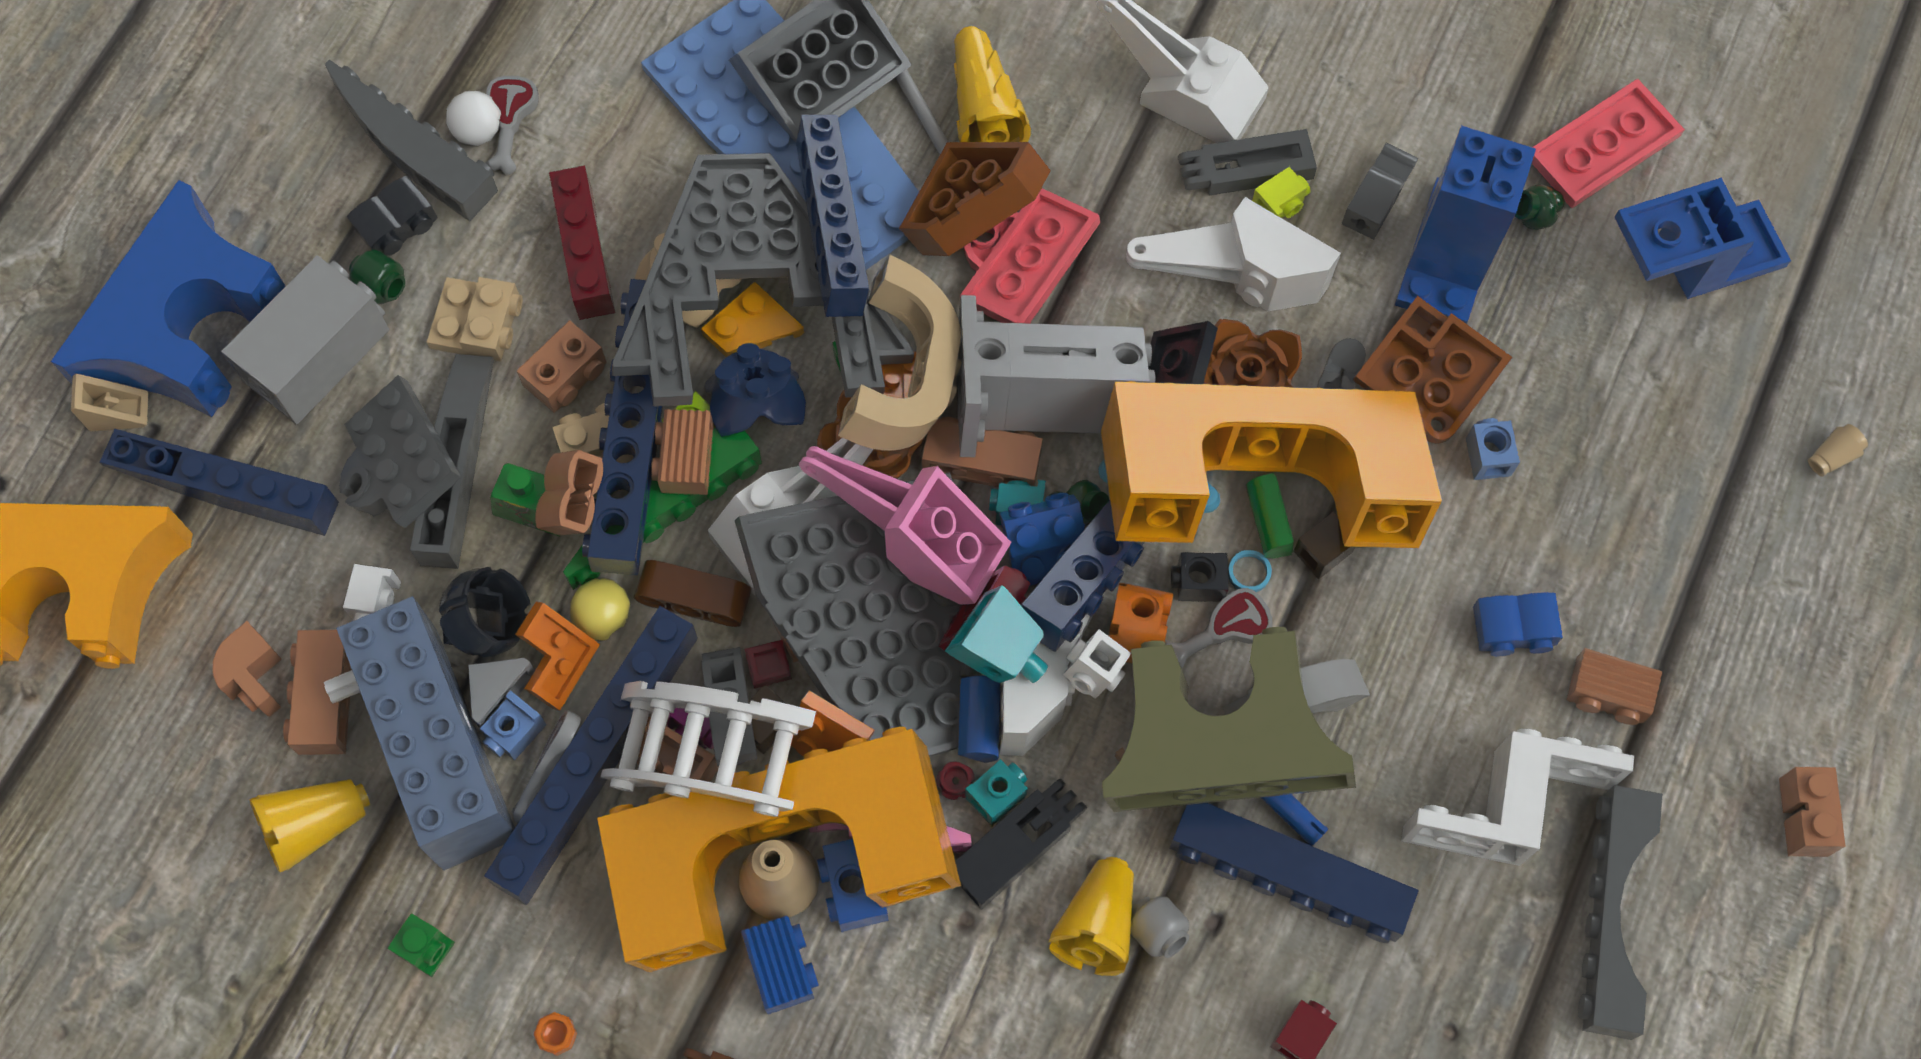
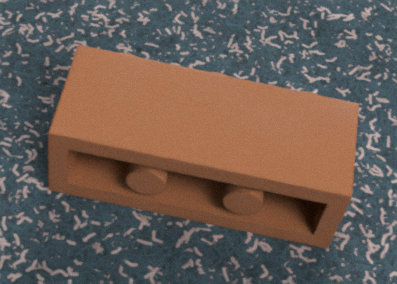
[922,417,1043,487]
[283,630,352,755]

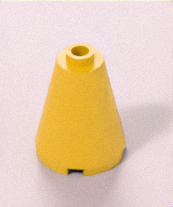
[249,779,370,873]
[1049,857,1134,976]

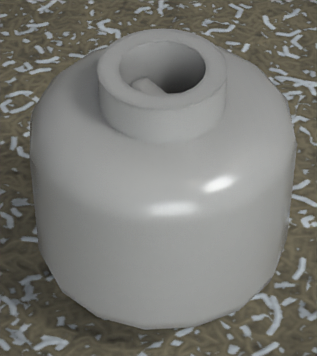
[1130,896,1189,958]

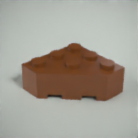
[899,142,1051,256]

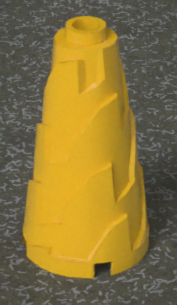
[954,26,1031,142]

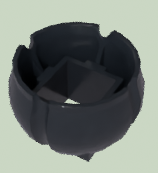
[439,567,531,657]

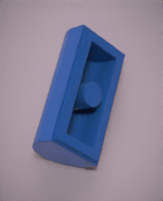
[958,676,1001,763]

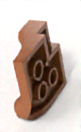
[1353,296,1513,444]

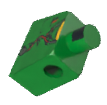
[490,463,560,537]

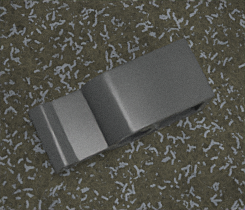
[1342,142,1418,240]

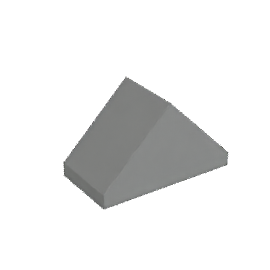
[468,658,535,728]

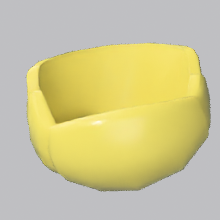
[570,578,631,641]

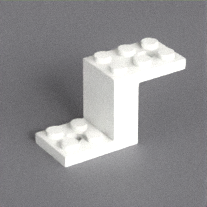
[1401,729,1634,866]

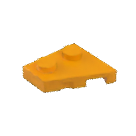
[701,282,804,357]

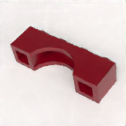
[549,165,616,320]

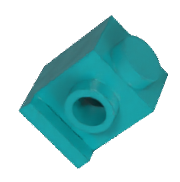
[989,480,1046,525]
[965,759,1028,827]

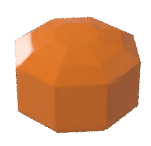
[534,1012,577,1056]

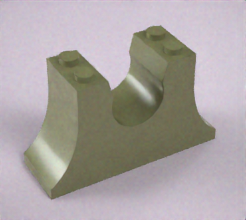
[1102,627,1356,812]

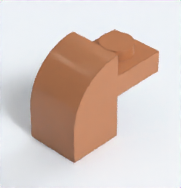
[212,621,282,717]

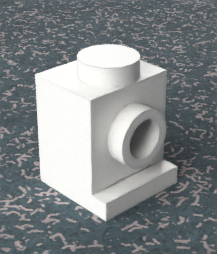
[343,564,401,621]

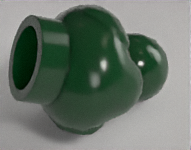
[1515,184,1565,230]
[1045,480,1109,526]

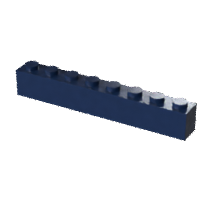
[484,606,698,905]

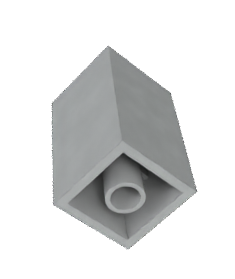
[221,255,390,425]

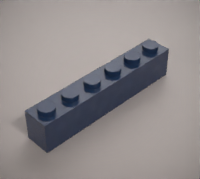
[1169,803,1419,944]

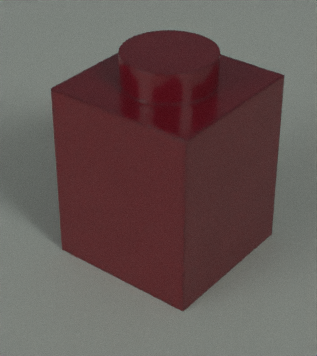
[1270,1000,1337,1059]

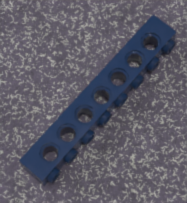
[582,279,663,576]

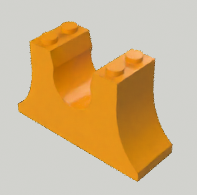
[0,503,193,669]

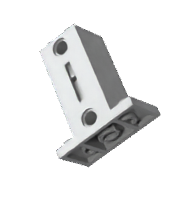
[956,295,1155,457]

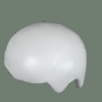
[446,91,501,146]

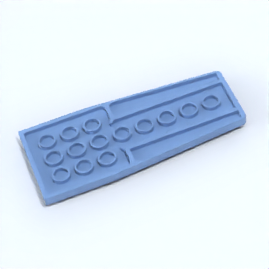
[641,0,919,270]

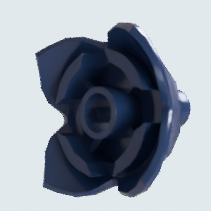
[704,343,806,437]

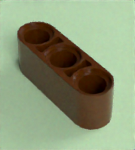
[633,560,752,627]

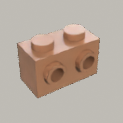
[517,320,607,413]

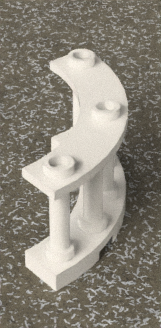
[601,681,816,817]

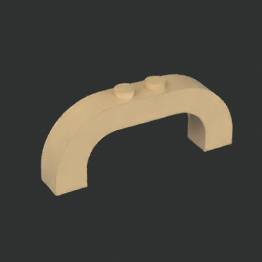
[838,255,961,451]

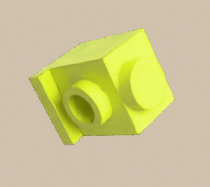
[1252,167,1311,218]

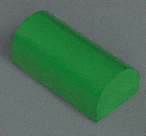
[1246,473,1294,559]

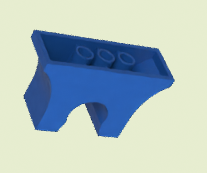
[51,180,286,417]

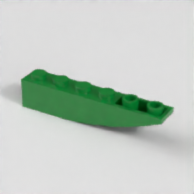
[563,428,762,590]

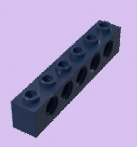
[796,115,869,317]
[1021,500,1152,652]

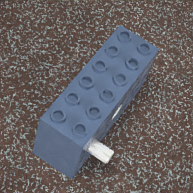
[324,596,515,871]

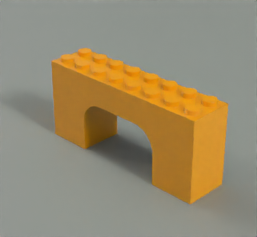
[1101,381,1442,548]
[597,727,961,972]

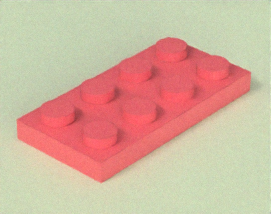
[1532,79,1685,209]

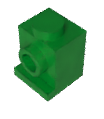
[387,913,455,977]

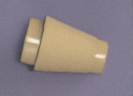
[1808,424,1868,477]

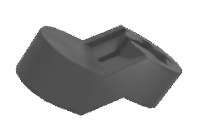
[1317,338,1366,390]

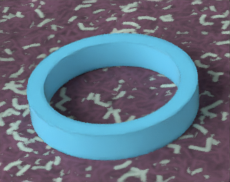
[1228,550,1272,592]

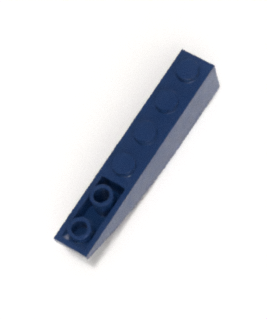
[99,429,339,536]

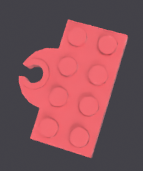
[960,188,1100,324]

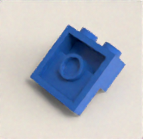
[999,493,1085,586]

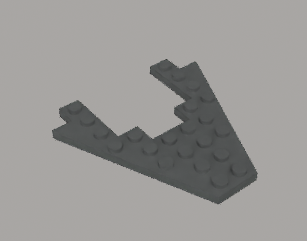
[612,153,914,406]

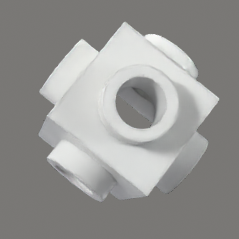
[1063,629,1131,699]

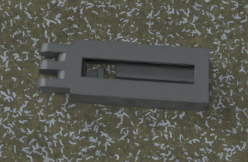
[1178,129,1317,196]

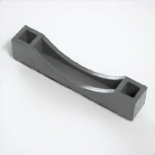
[1578,785,1663,1040]

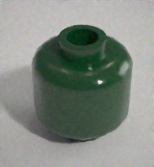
[349,250,406,304]

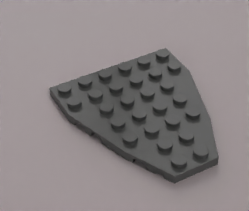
[734,473,971,756]

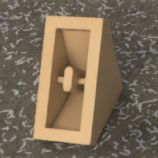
[71,373,148,432]

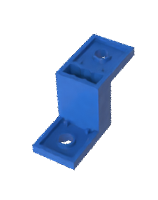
[1614,177,1791,299]

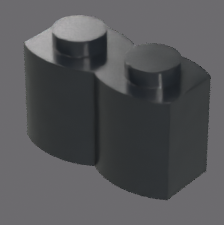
[347,176,438,256]

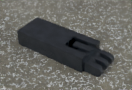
[955,778,1088,910]

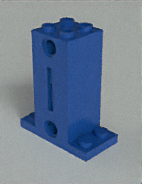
[1395,125,1536,324]

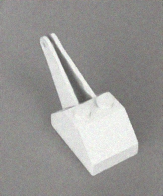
[1096,0,1269,143]
[1126,197,1341,311]
[708,438,873,595]
[999,591,1106,756]

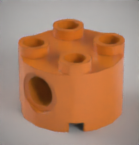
[1108,582,1173,664]

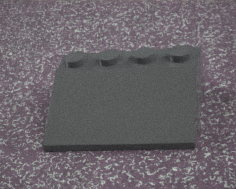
[729,0,912,142]

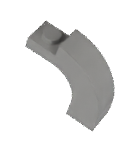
[1223,659,1370,715]

